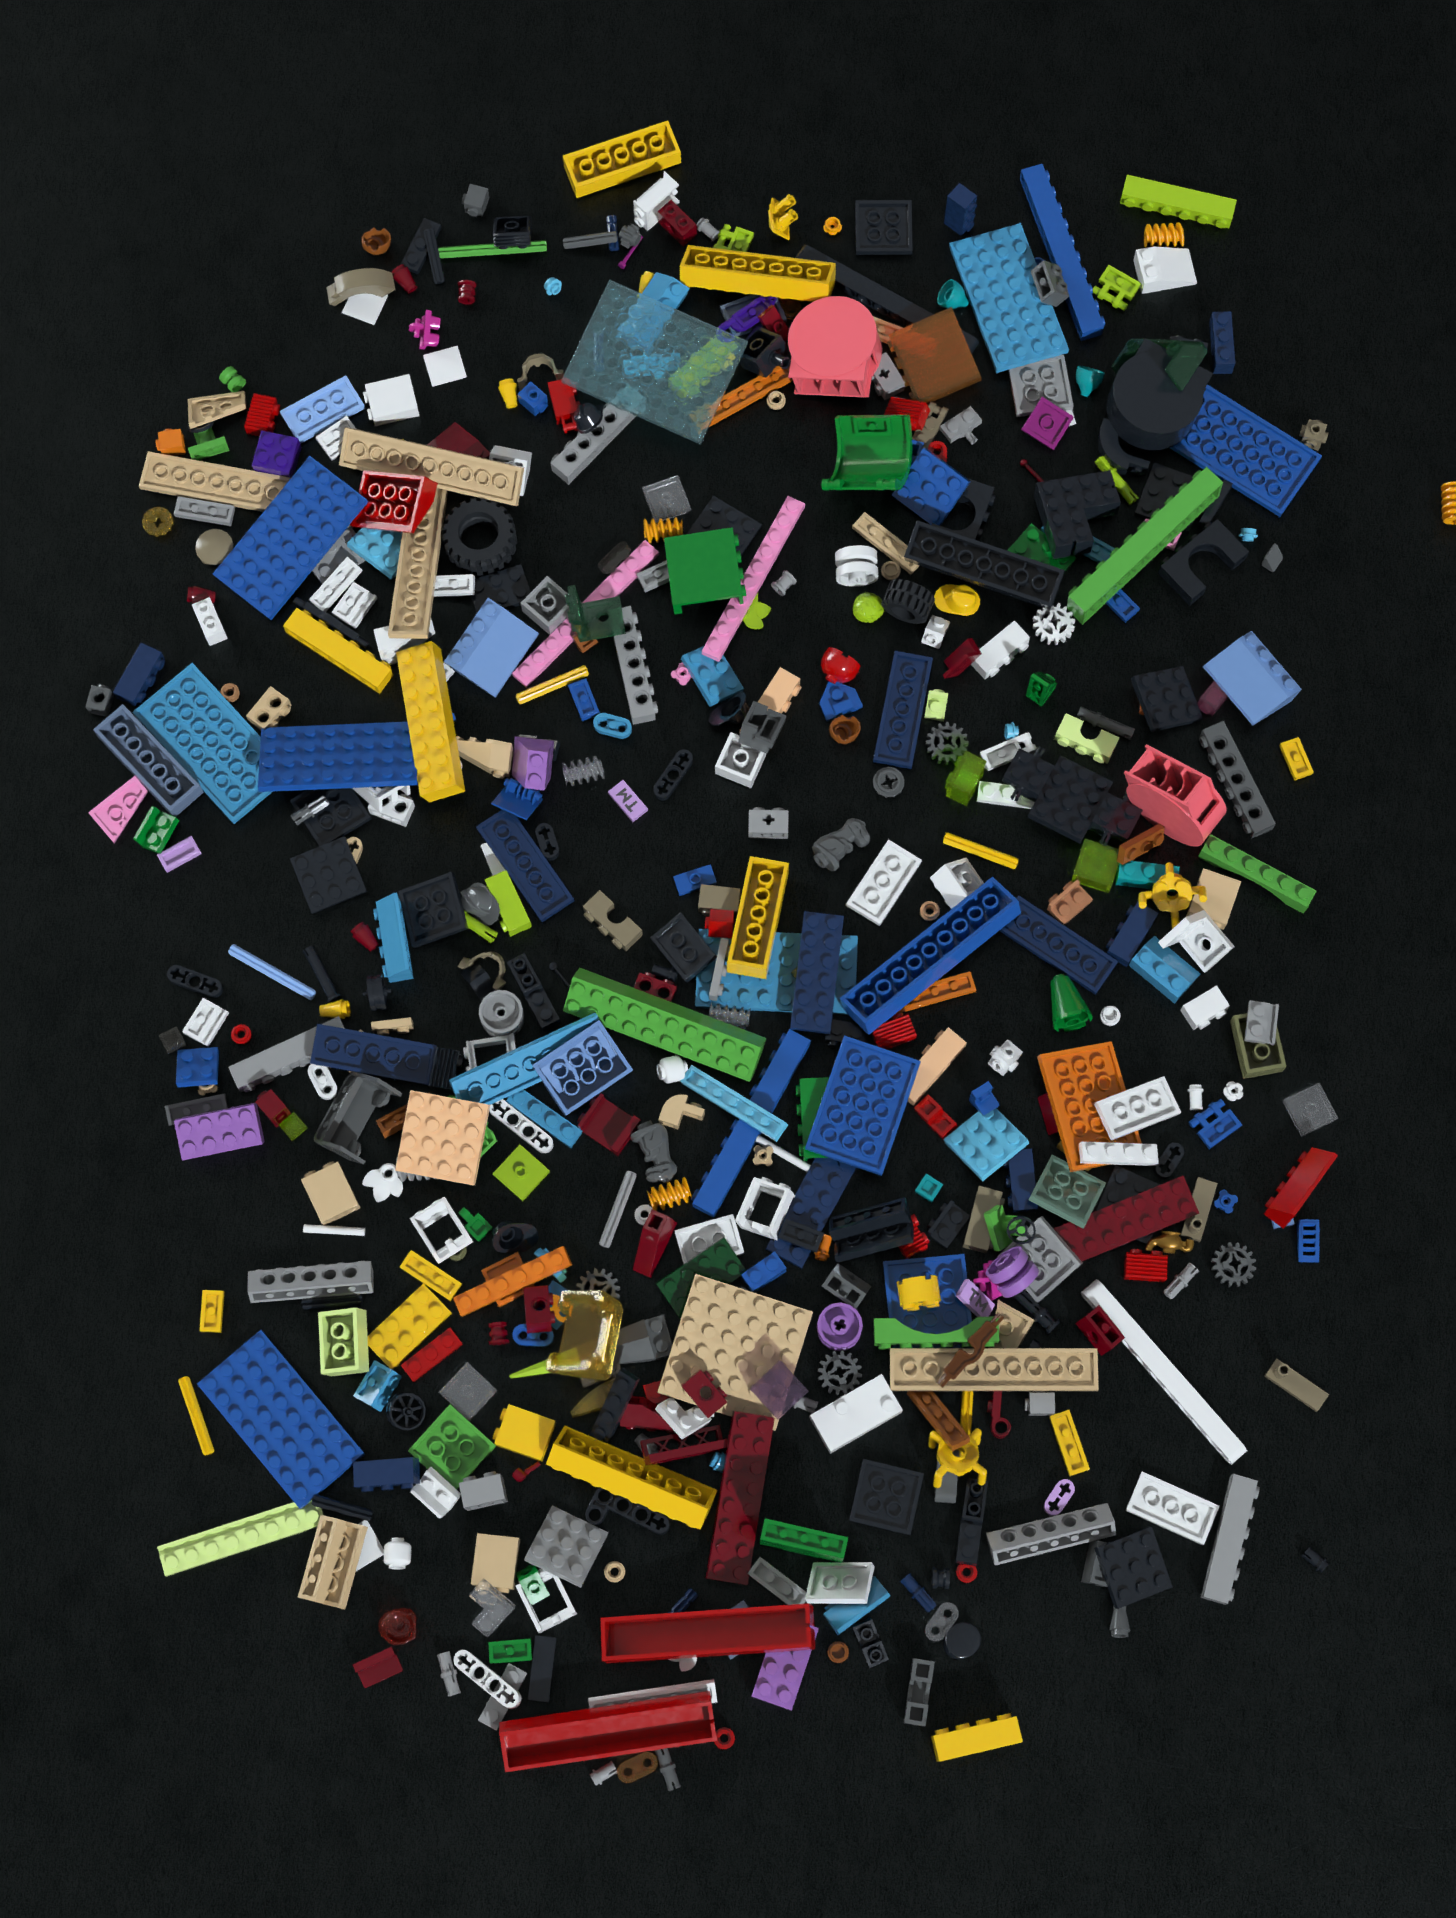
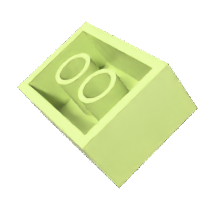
[318,1308,369,1376]

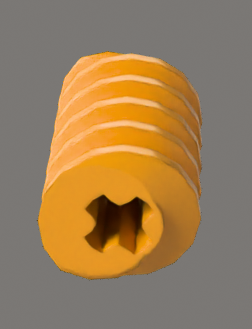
[1144,222,1184,248]
[1441,481,1456,525]
[644,517,683,543]
[647,1177,692,1211]

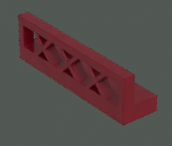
[640,1425,728,1466]

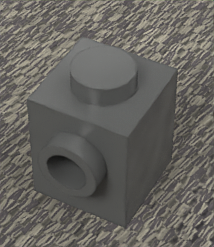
[462,184,489,217]

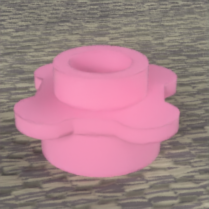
[671,663,691,685]

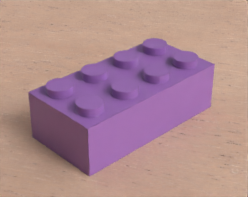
[174,1103,265,1160]
[751,1626,819,1711]

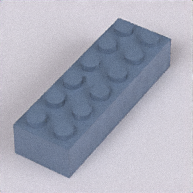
[93,704,204,817]

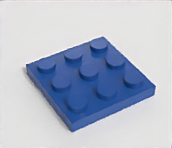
[892,447,971,526]

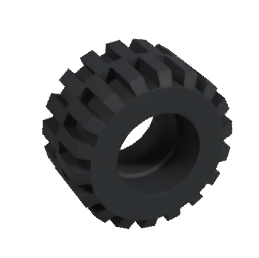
[881,579,935,624]

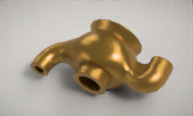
[1145,1231,1194,1253]

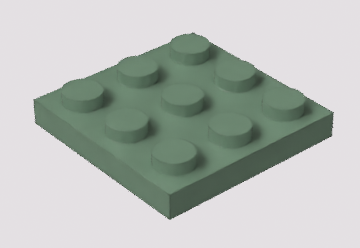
[1029,1155,1106,1229]

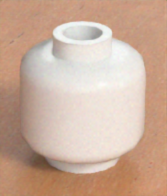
[657,1055,688,1083]
[384,1538,411,1570]

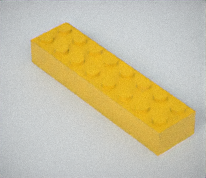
[680,245,836,302]
[396,641,465,802]
[546,1426,718,1529]

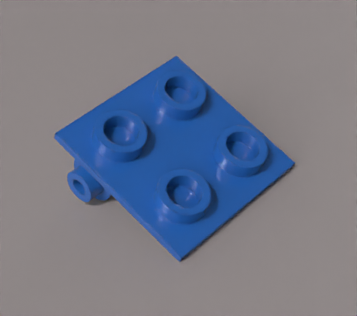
[491,778,543,820]

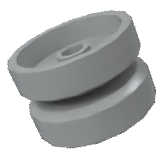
[479,990,525,1037]

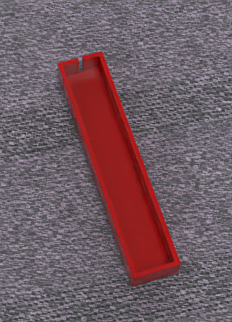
[601,1603,815,1663]
[499,1691,717,1772]

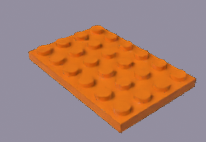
[1037,1041,1142,1172]

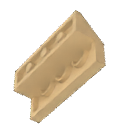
[298,1515,368,1609]

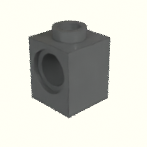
[86,685,114,717]

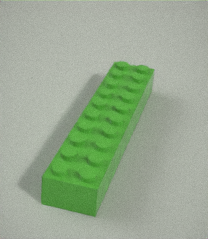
[1067,467,1223,625]
[563,968,767,1082]

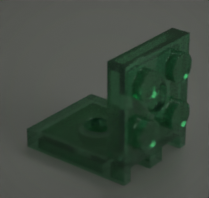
[565,585,626,642]

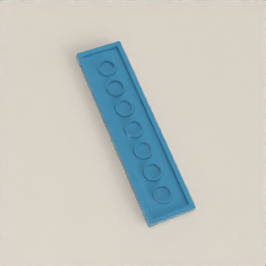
[449,1013,599,1105]

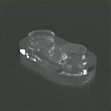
[925,1602,959,1642]

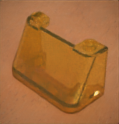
[546,1290,623,1380]

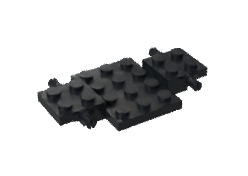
[1002,746,1143,846]

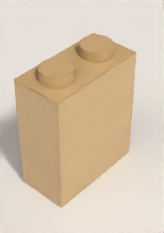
[1186,868,1241,930]
[301,1161,361,1225]
[471,1533,520,1593]

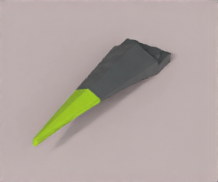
[509,1315,672,1378]

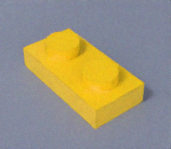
[1279,737,1314,781]
[200,1290,224,1333]

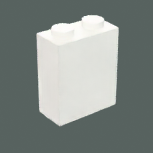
[363,374,419,426]

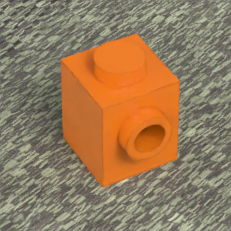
[156,429,186,456]

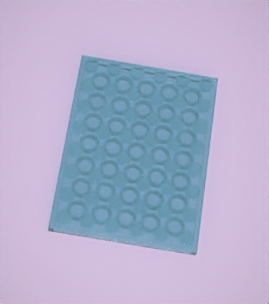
[561,279,748,445]

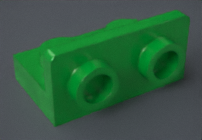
[134,806,179,854]

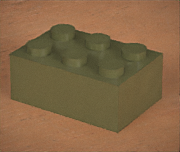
[1230,1013,1286,1079]

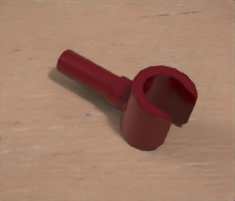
[512,1461,541,1482]

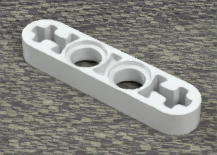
[489,1099,553,1153]
[454,1650,522,1709]

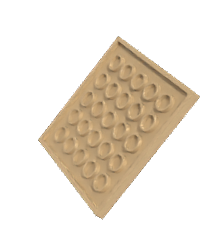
[657,1274,813,1431]

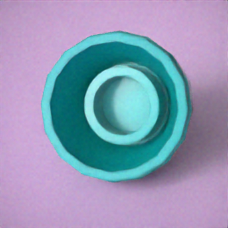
[937,279,969,309]
[1076,366,1105,397]

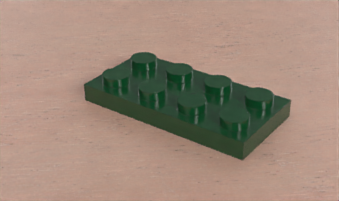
[656,1237,747,1318]

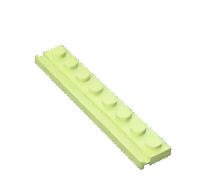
[157,1501,324,1576]

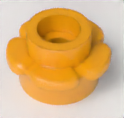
[823,217,842,235]

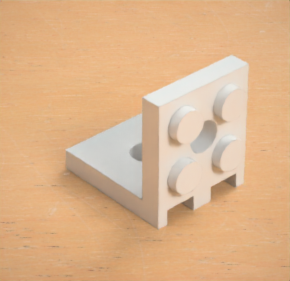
[1158,910,1235,973]

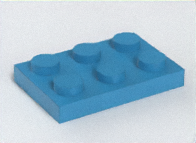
[681,646,744,707]

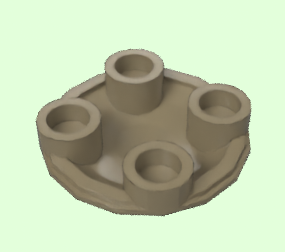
[195,529,234,565]

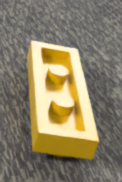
[400,1250,462,1301]
[1049,1410,1090,1476]

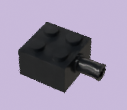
[733,326,791,378]

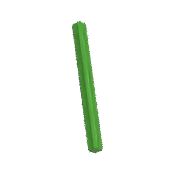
[438,240,547,258]

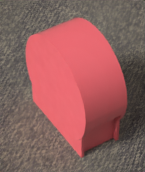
[788,296,882,398]
[1124,744,1227,846]

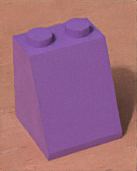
[511,736,554,791]

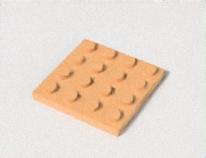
[395,1090,490,1185]

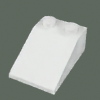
[1133,247,1197,294]
[374,619,435,665]

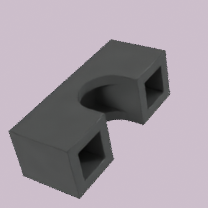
[903,1658,935,1727]

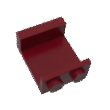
[577,1093,641,1156]

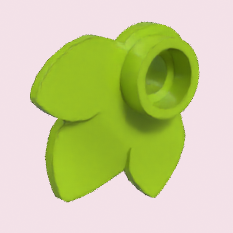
[742,593,771,629]

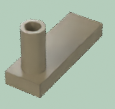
[1180,1177,1218,1242]
[1265,1359,1329,1412]

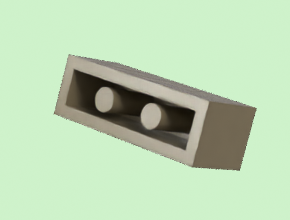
[963,1186,1005,1254]

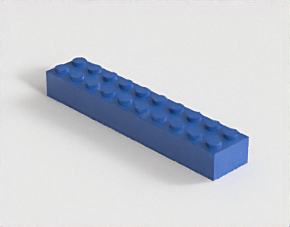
[840,877,1021,1035]

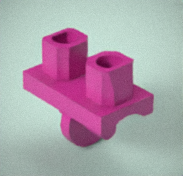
[409,310,441,350]
[973,1261,1002,1300]

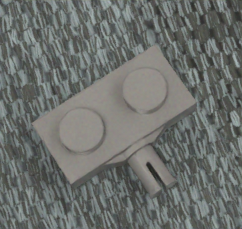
[940,406,982,444]

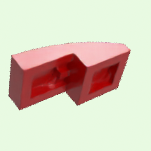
[914,1095,957,1139]

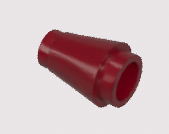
[392,264,417,294]
[187,586,216,604]
[351,922,379,952]

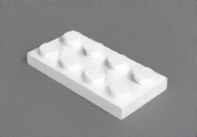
[846,840,922,926]
[1094,1076,1181,1141]
[1125,1472,1219,1545]

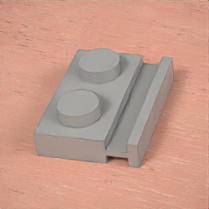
[1244,1000,1279,1045]

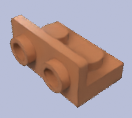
[1047,879,1093,925]

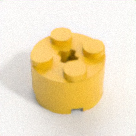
[897,1275,941,1311]

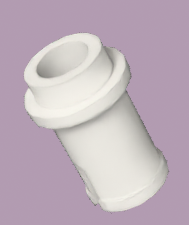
[1187,1085,1204,1110]

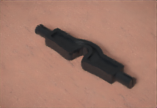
[293,596,369,649]

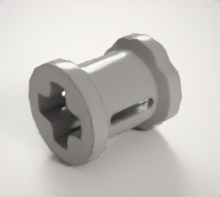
[771,570,797,596]

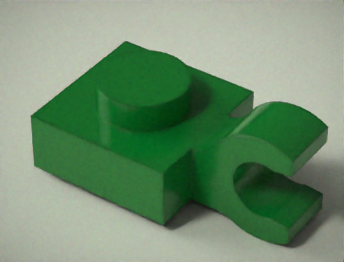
[458,1207,493,1242]

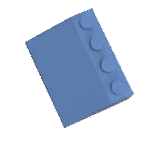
[444,598,539,698]
[1203,631,1301,725]
[532,1020,633,1116]

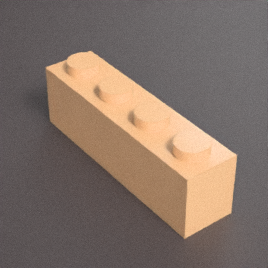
[740,667,801,731]
[908,1027,967,1106]

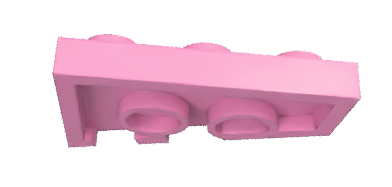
[88,776,148,844]

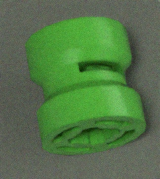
[219,366,246,393]

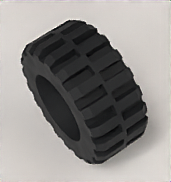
[442,498,517,576]

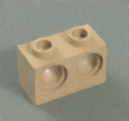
[246,686,292,730]

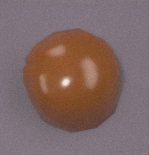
[361,227,391,255]
[829,715,861,744]

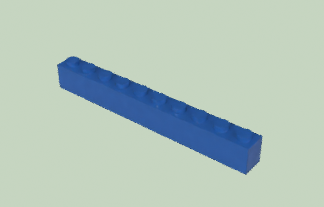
[1020,164,1105,341]
[691,1029,811,1218]

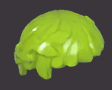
[853,592,884,623]

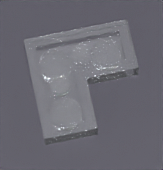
[469,1579,516,1638]

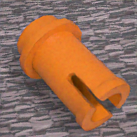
[814,1234,832,1261]

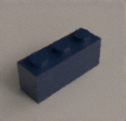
[944,183,977,236]
[1209,311,1235,374]
[113,643,165,708]
[1105,901,1159,967]
[1003,1149,1038,1214]
[353,1457,420,1492]

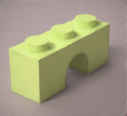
[1054,713,1119,764]

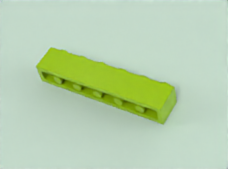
[1120,175,1237,228]

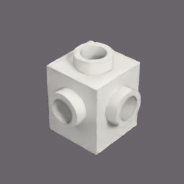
[988,1039,1023,1076]

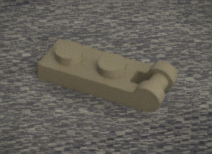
[912,401,949,449]

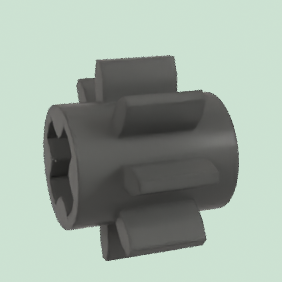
[618,224,642,249]

